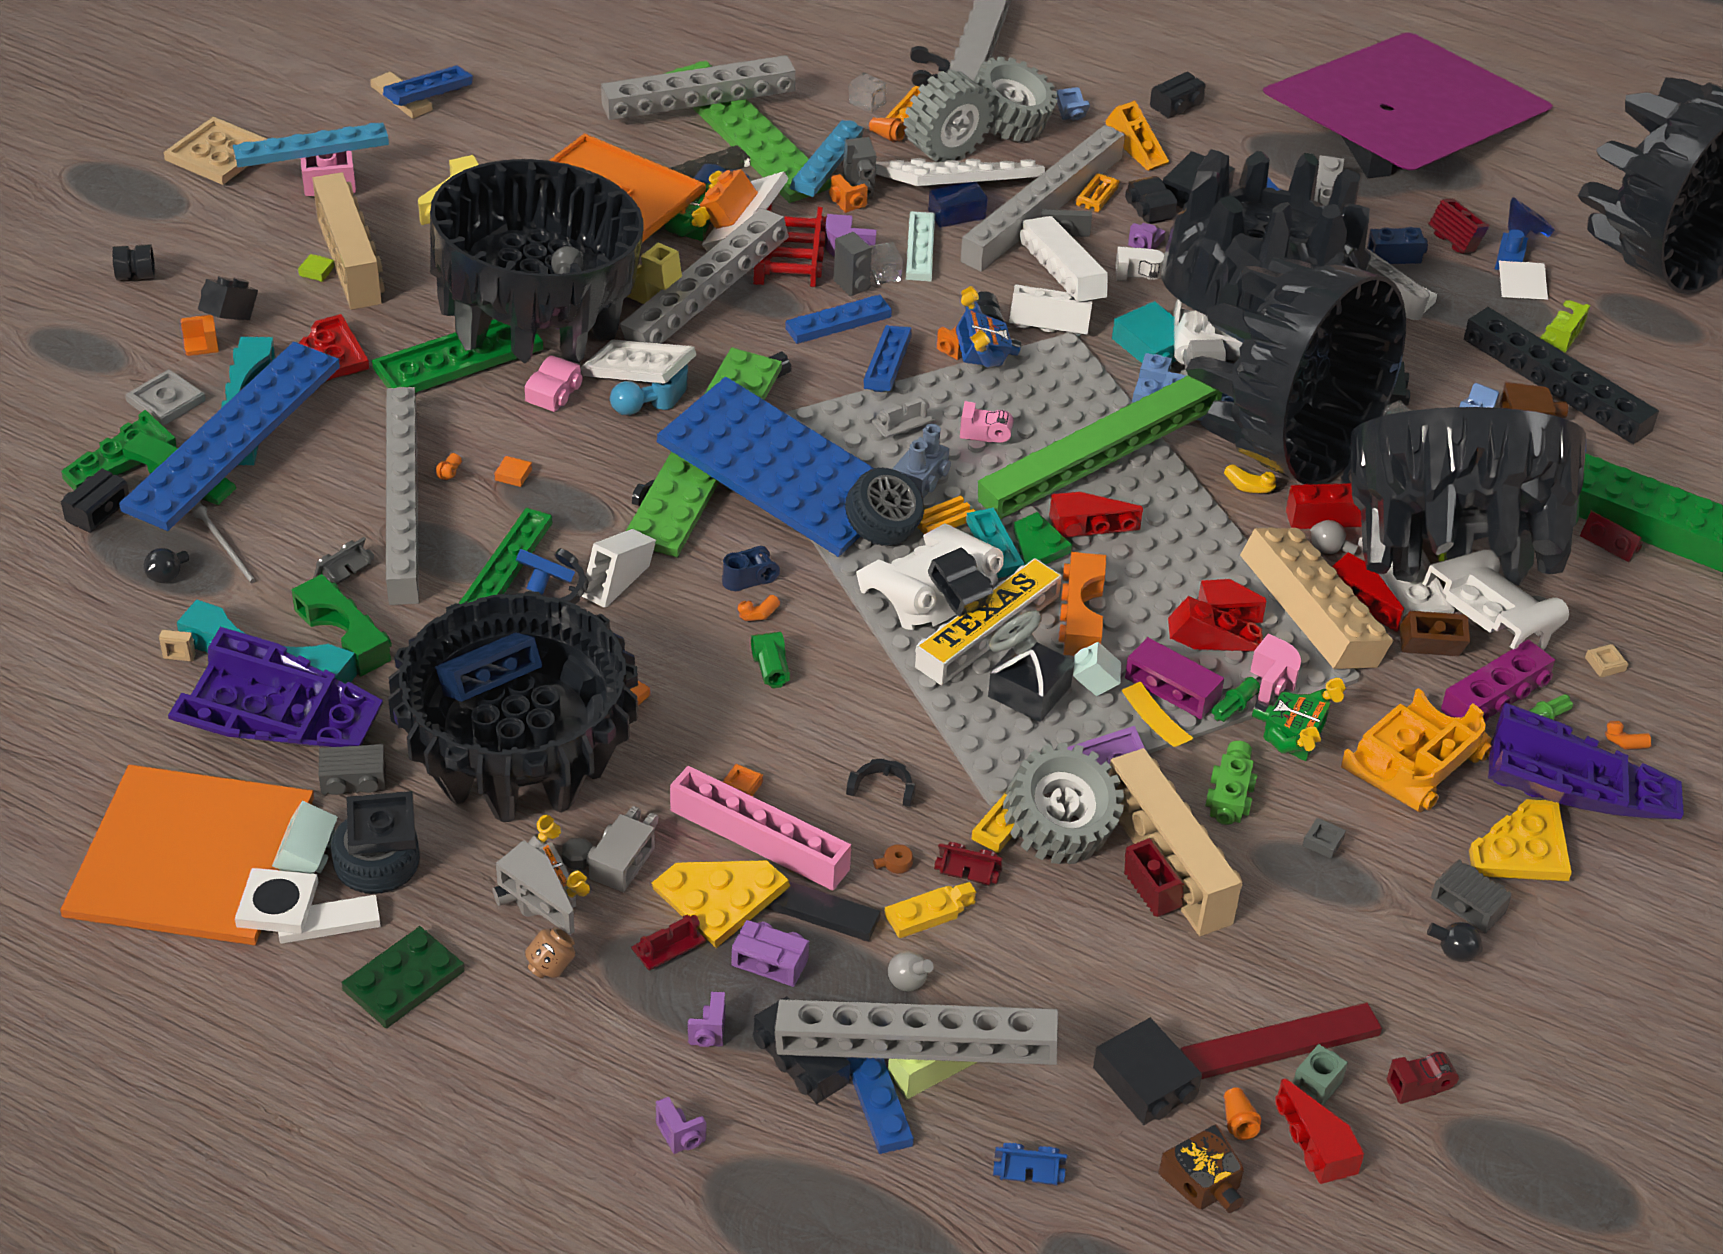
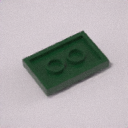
[341,926,465,1029]

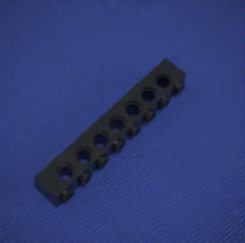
[1463,307,1659,445]

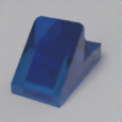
[1508,197,1555,237]

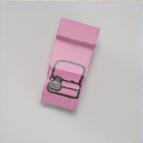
[960,401,1014,443]

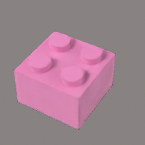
[300,151,356,196]

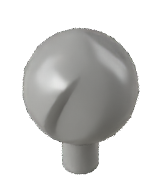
[1311,520,1358,555]
[888,951,933,992]

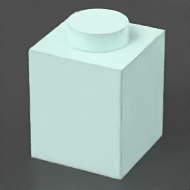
[1073,642,1121,696]

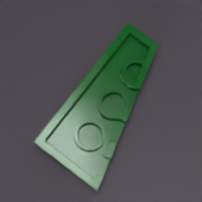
[61,410,177,490]

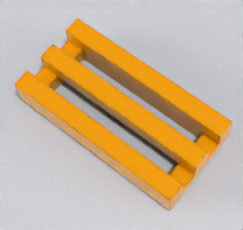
[1076,173,1120,213]
[917,496,975,534]

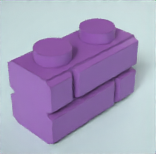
[732,920,809,987]

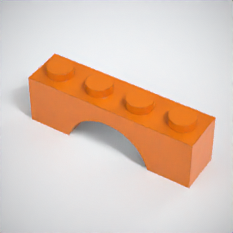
[1058,552,1106,656]

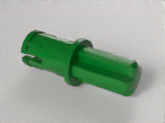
[1212,677,1260,722]

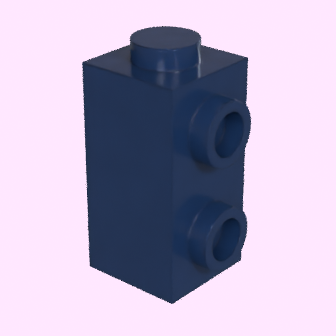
[1367,227,1428,264]

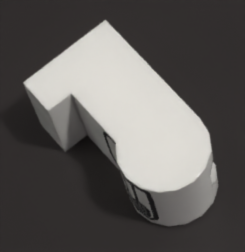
[1116,246,1164,281]

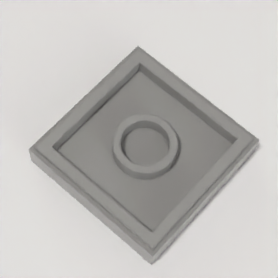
[125,369,206,426]

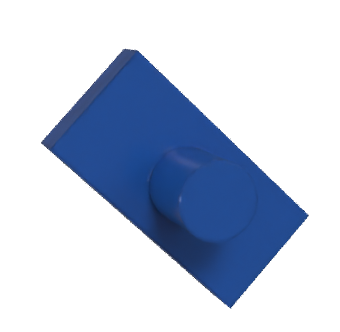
[1495,229,1528,270]
[515,549,575,595]

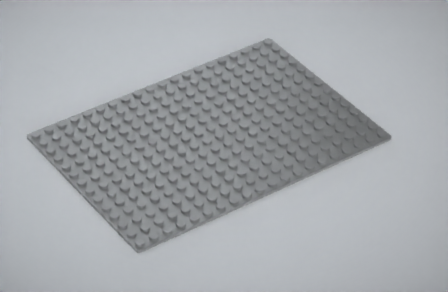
[784,333,1359,806]

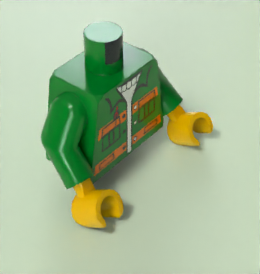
[665,171,722,241]
[1252,678,1346,761]

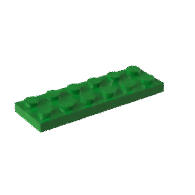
[372,319,543,393]

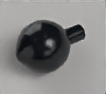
[143,548,189,583]
[1427,922,1483,962]

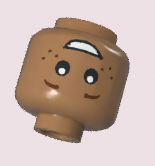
[525,927,576,978]

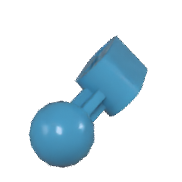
[610,364,688,416]

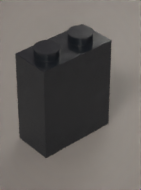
[1163,151,1235,208]
[1093,1017,1202,1125]

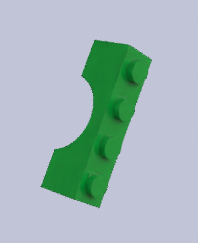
[291,574,392,677]

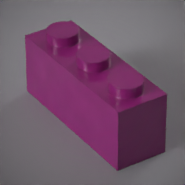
[1125,637,1225,720]

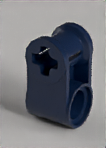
[722,546,780,591]

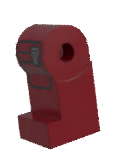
[1386,1052,1459,1104]

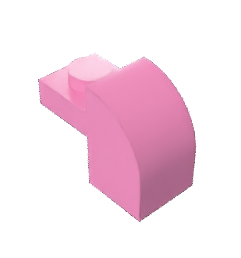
[1250,633,1301,704]

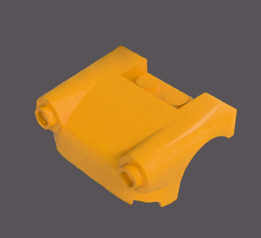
[1341,688,1493,812]

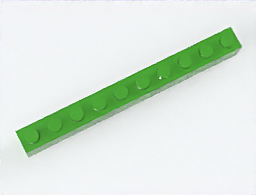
[978,375,1222,519]

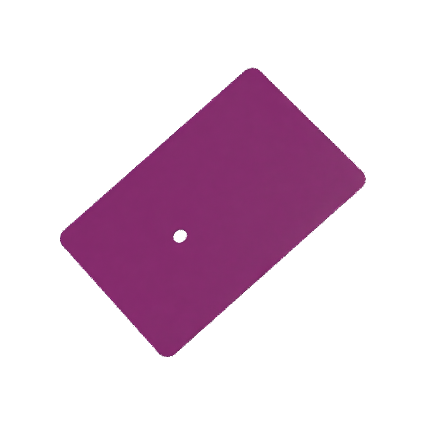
[1263,33,1553,170]

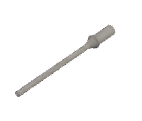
[191,501,255,583]

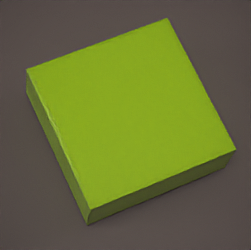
[298,254,335,282]

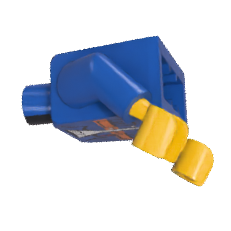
[955,286,1021,368]

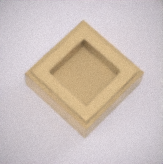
[159,630,196,662]
[1585,644,1628,678]

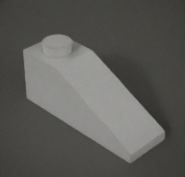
[496,840,575,935]

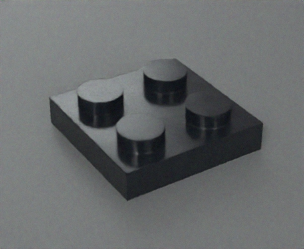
[346,791,416,855]

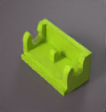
[1540,300,1590,353]

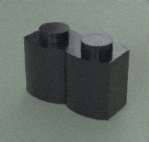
[1125,176,1177,223]
[928,547,994,617]

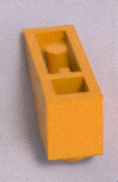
[1105,101,1169,171]

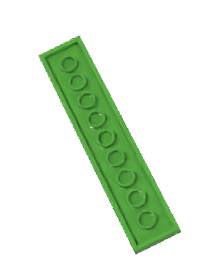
[665,60,831,203]
[626,347,782,558]

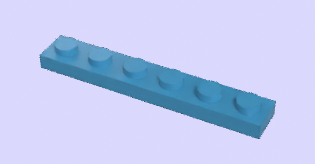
[790,120,864,197]
[233,123,389,168]

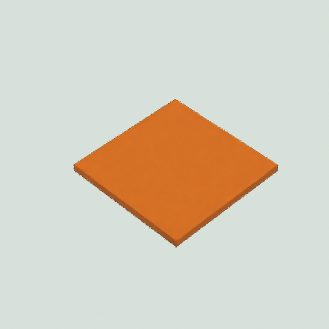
[548,133,706,242]
[60,764,314,946]

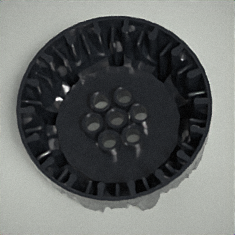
[1578,77,1723,294]
[1161,149,1371,316]
[430,159,644,364]
[1186,256,1406,485]
[1351,407,1586,586]

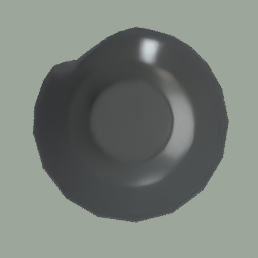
[551,246,584,274]

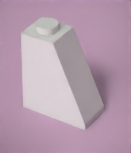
[582,529,656,608]

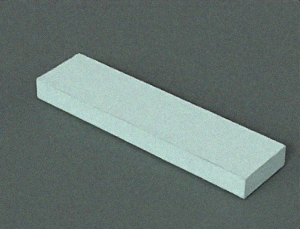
[906,211,935,281]

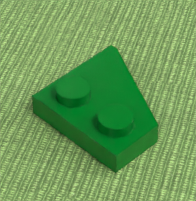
[1014,512,1072,566]

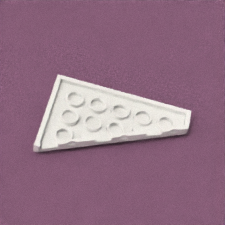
[876,158,1045,186]

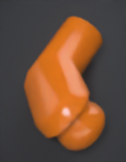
[436,453,462,480]
[737,595,780,621]
[1605,721,1651,750]

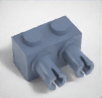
[893,424,951,499]

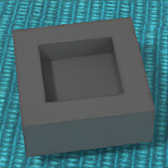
[1302,817,1346,859]

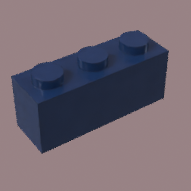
[435,632,542,702]

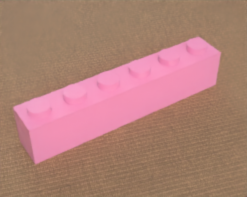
[670,766,851,891]

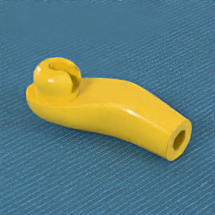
[1224,464,1276,493]

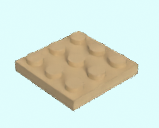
[164,117,266,185]

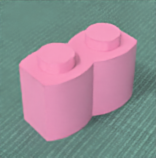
[524,355,583,412]

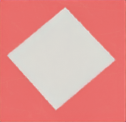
[1499,261,1548,300]

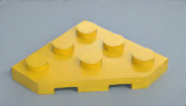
[1469,799,1572,881]
[651,861,790,948]

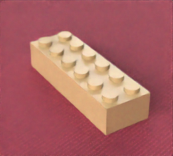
[312,172,385,310]
[1240,527,1394,669]
[1109,748,1242,937]

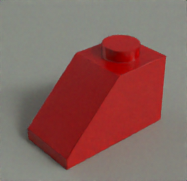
[1198,579,1267,623]

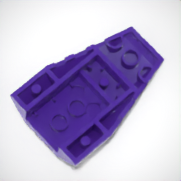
[168,627,383,748]
[1488,703,1684,819]

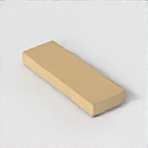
[370,71,433,119]

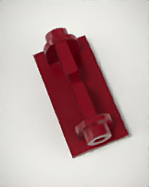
[1579,511,1643,562]
[934,842,1003,886]
[631,914,706,971]

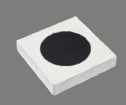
[235,868,318,934]

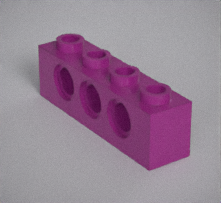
[1441,639,1555,723]

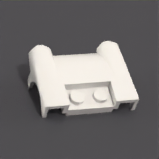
[1173,299,1242,365]
[856,523,1004,630]
[1423,550,1569,650]

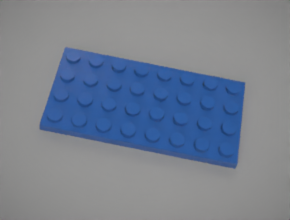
[656,376,874,557]

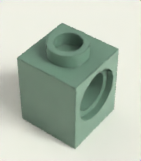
[1293,1044,1348,1106]

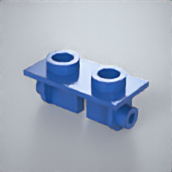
[993,1143,1067,1186]

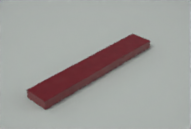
[1181,1002,1382,1079]

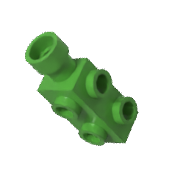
[1205,741,1257,825]

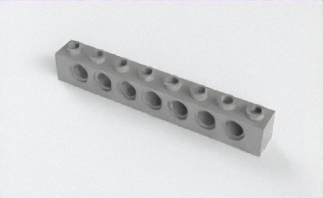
[601,55,796,120]
[620,208,789,344]
[775,1000,1058,1065]

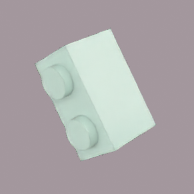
[272,800,338,874]

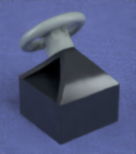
[988,611,1074,722]

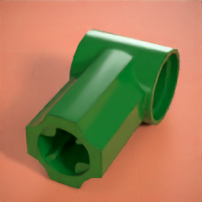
[751,631,790,688]

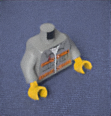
[493,815,590,917]

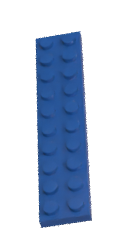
[119,342,340,531]

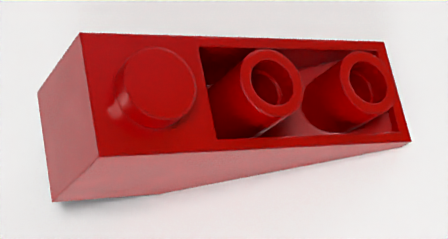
[1049,492,1143,538]
[1332,552,1405,632]
[1168,596,1263,651]
[1275,1079,1364,1184]

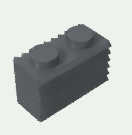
[834,232,873,296]
[318,744,386,795]
[1431,859,1512,933]

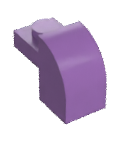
[825,214,876,257]

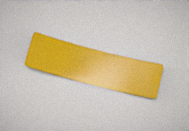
[1122,682,1193,747]

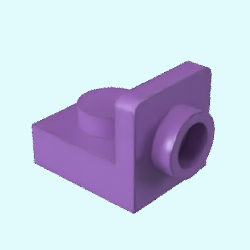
[1128,222,1165,250]
[688,992,726,1047]
[656,1097,706,1154]

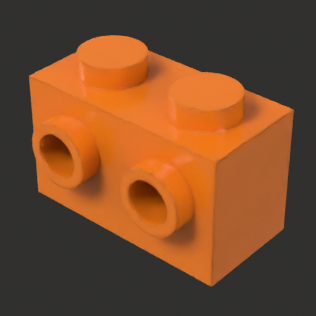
[699,169,758,229]

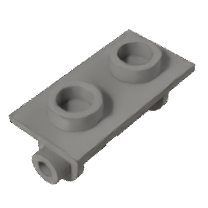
[872,397,933,438]

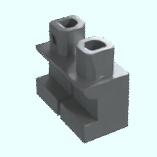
[843,137,877,198]

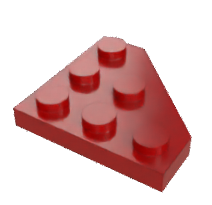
[299,314,370,381]

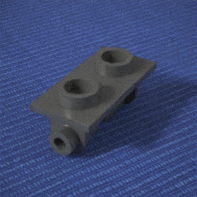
[313,537,374,584]

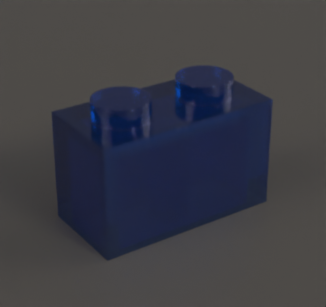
[928,182,988,228]

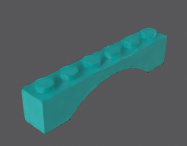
[221,337,276,465]
[176,599,357,684]

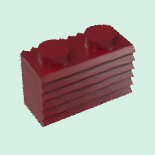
[1428,199,1490,254]
[1124,838,1184,917]

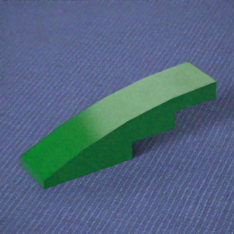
[122,432,236,505]

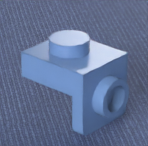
[1056,87,1090,120]
[1459,383,1500,408]

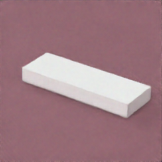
[278,895,381,944]

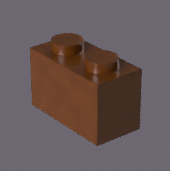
[1400,611,1470,656]

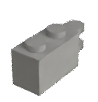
[587,806,659,893]

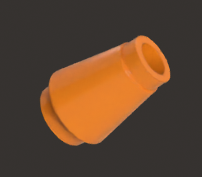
[869,117,907,142]
[1224,1087,1261,1140]

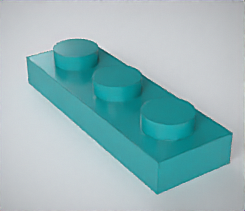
[966,508,1025,578]

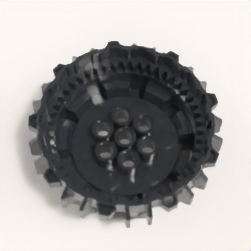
[388,591,638,822]

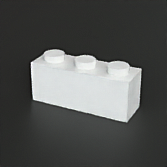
[1009,285,1092,336]

